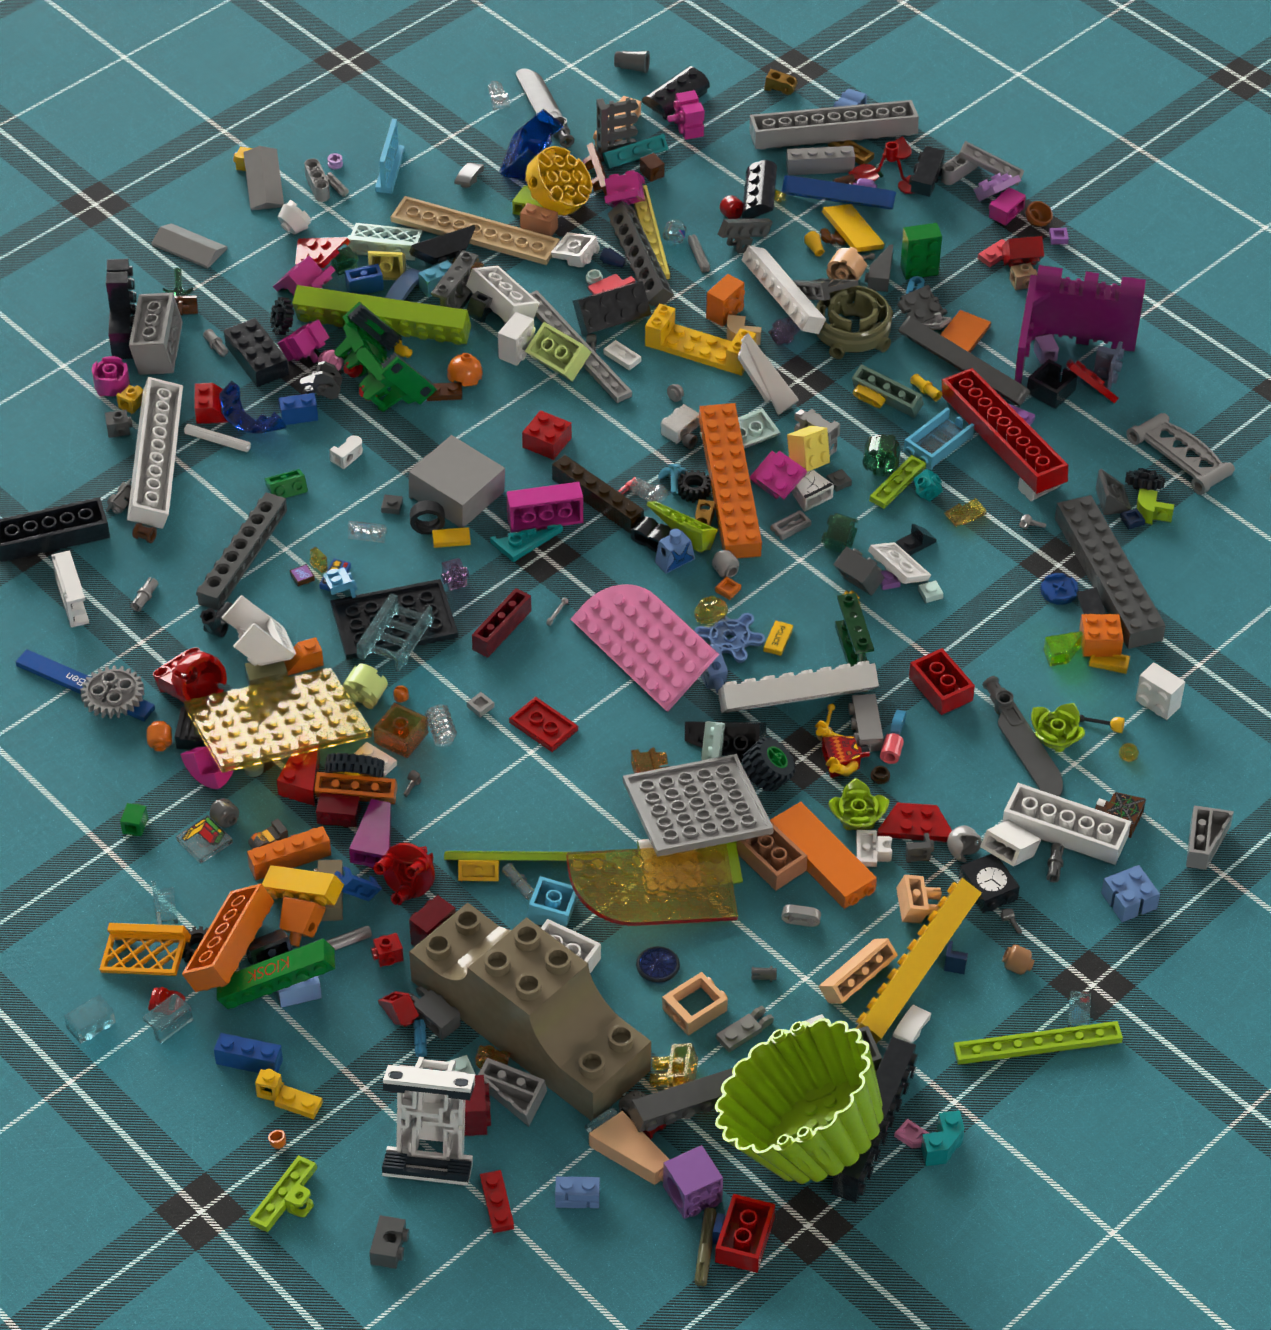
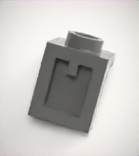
[905,833,934,862]

